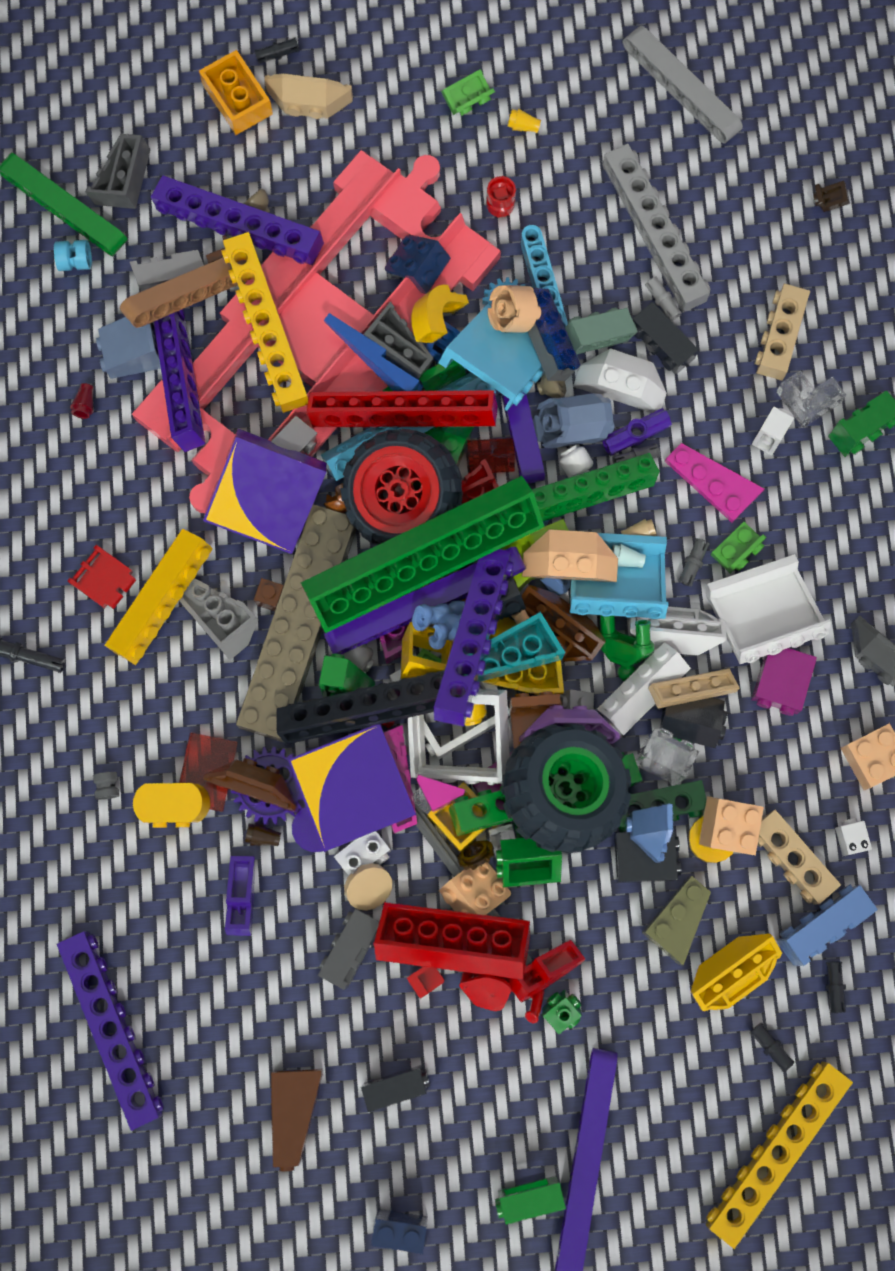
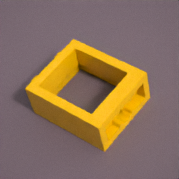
[401,622,454,679]

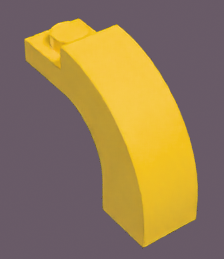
[411,285,469,343]

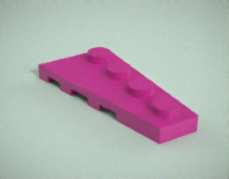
[665,443,764,523]
[384,725,417,833]

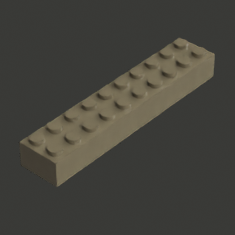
[236,504,357,742]

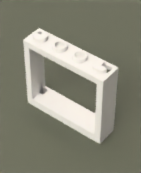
[390,651,511,760]
[408,689,509,785]

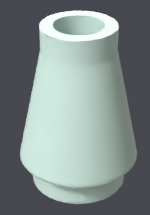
[612,544,646,568]

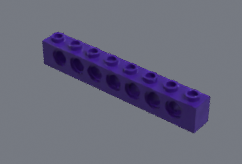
[151,175,324,265]
[154,309,206,452]
[434,549,514,727]
[56,931,164,1131]

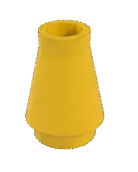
[507,108,541,133]

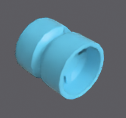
[54,240,92,271]

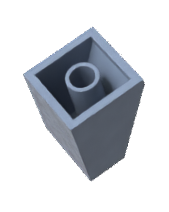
[96,317,161,379]

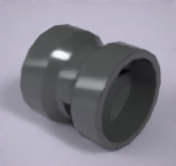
[93,772,119,800]

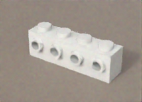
[597,642,691,736]

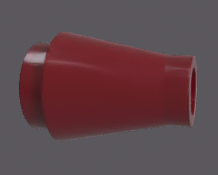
[70,383,94,419]

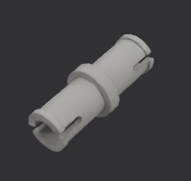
[645,276,682,321]

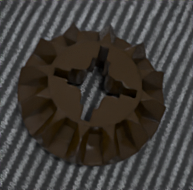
[457,840,495,870]

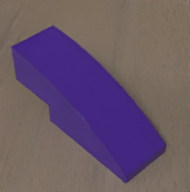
[225,856,255,936]

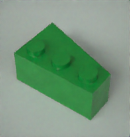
[828,391,895,457]
[319,654,375,698]

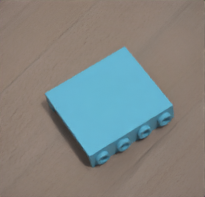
[439,304,544,411]
[570,533,668,619]

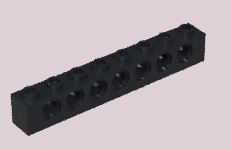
[276,670,472,745]

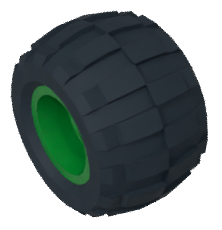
[501,723,632,854]

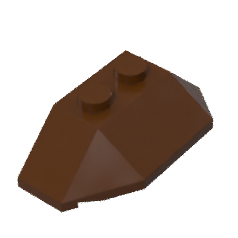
[521,585,606,662]
[203,758,299,813]

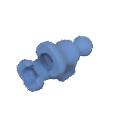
[412,600,491,650]

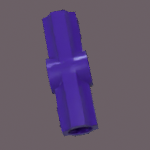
[602,408,672,457]

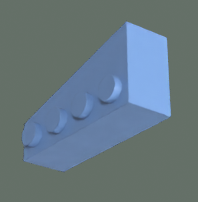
[777,884,878,966]

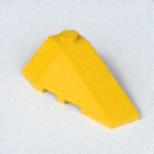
[482,660,564,695]

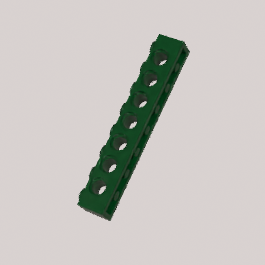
[512,780,707,838]

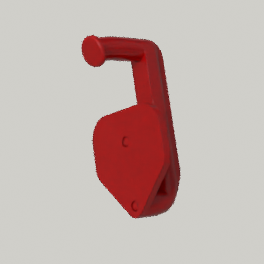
[459,972,544,1024]

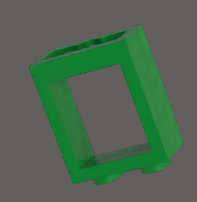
[496,838,562,887]
[495,1176,566,1225]

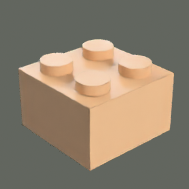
[841,723,895,791]
[699,796,764,855]

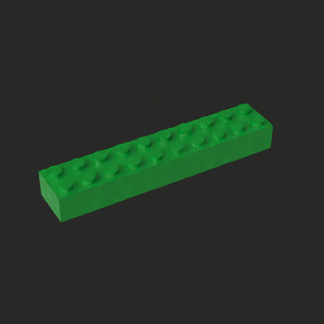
[301,476,545,633]

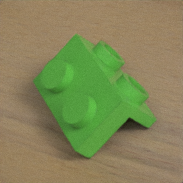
[441,69,495,116]

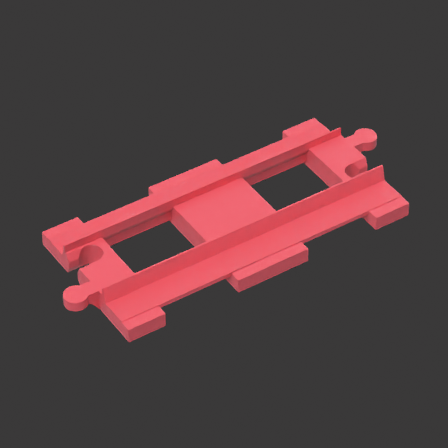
[132,150,501,513]

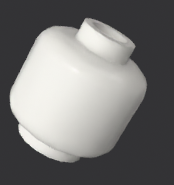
[559,444,593,478]

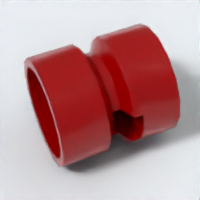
[486,176,516,217]

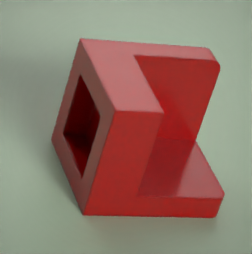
[407,966,444,999]

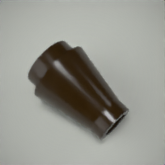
[245,822,281,846]

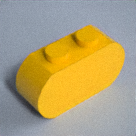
[133,783,210,828]

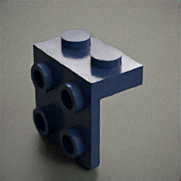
[384,235,451,294]

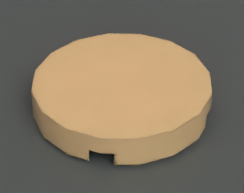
[344,863,392,911]

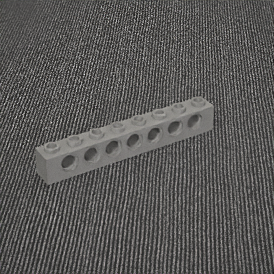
[602,144,710,312]

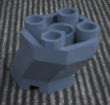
[533,393,615,448]

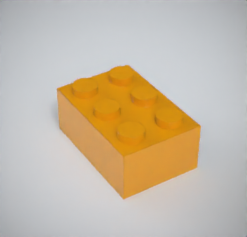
[199,50,273,135]

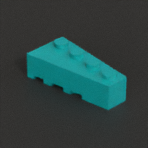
[466,612,565,682]

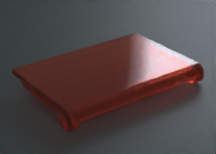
[179,733,238,812]

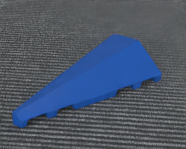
[324,313,423,391]

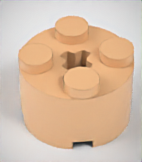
[488,285,541,333]

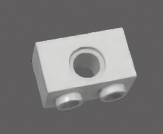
[752,407,794,456]

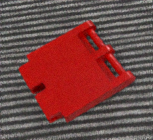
[67,545,136,609]

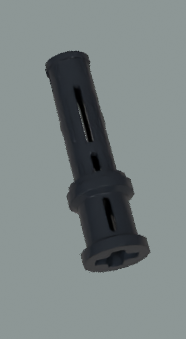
[0,637,65,673]

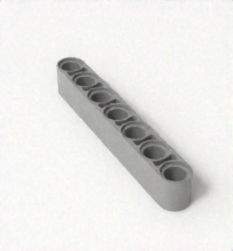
[623,26,743,144]

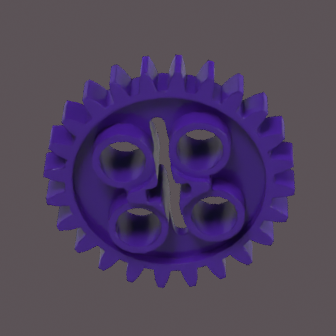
[231,747,304,825]

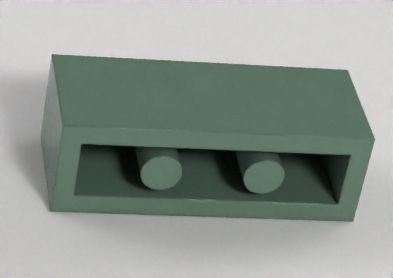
[562,307,638,355]

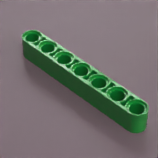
[0,152,128,257]

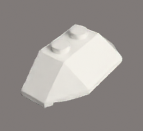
[573,349,667,413]
[630,607,727,655]

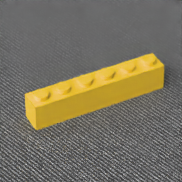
[104,528,213,665]

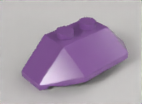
[519,705,620,744]

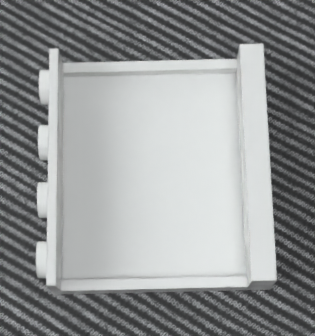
[706,554,831,664]

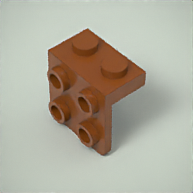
[509,691,561,749]

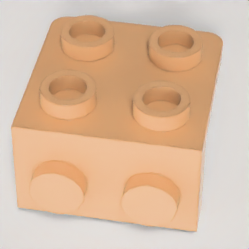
[439,862,511,915]

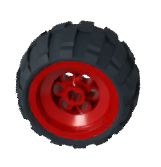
[341,429,463,545]

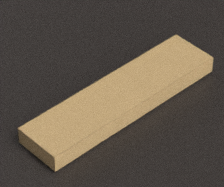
[648,668,740,708]

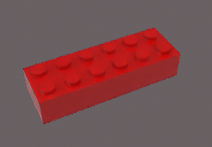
[374,902,530,980]

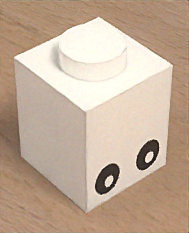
[835,818,872,856]

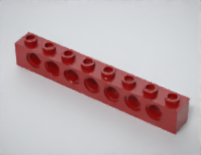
[306,390,498,427]

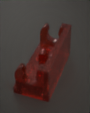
[467,438,515,473]

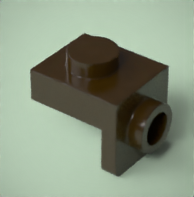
[813,180,850,212]

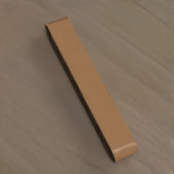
[120,258,262,328]

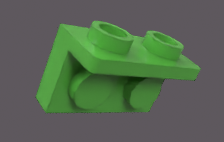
[711,522,766,574]

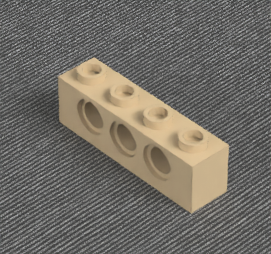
[755,284,810,381]
[757,810,841,905]

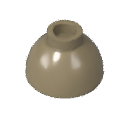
[243,189,270,213]
[537,373,566,398]

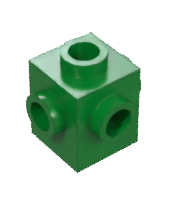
[542,989,582,1034]

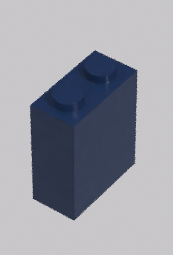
[371,1209,428,1254]

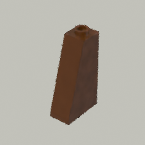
[271,1069,323,1172]

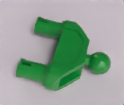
[599,615,654,681]

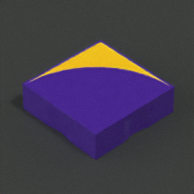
[203,428,327,554]
[288,724,416,852]

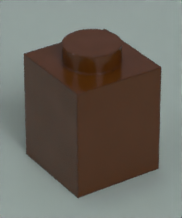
[254,578,284,612]

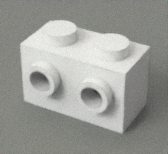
[334,831,391,876]

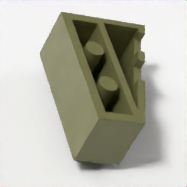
[642,876,711,965]

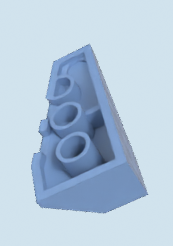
[626,804,673,863]

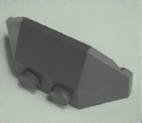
[851,616,895,686]

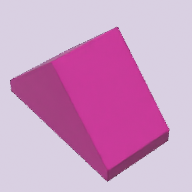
[417,775,465,813]

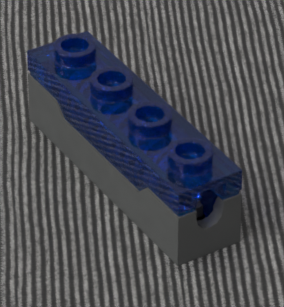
[528,288,581,381]

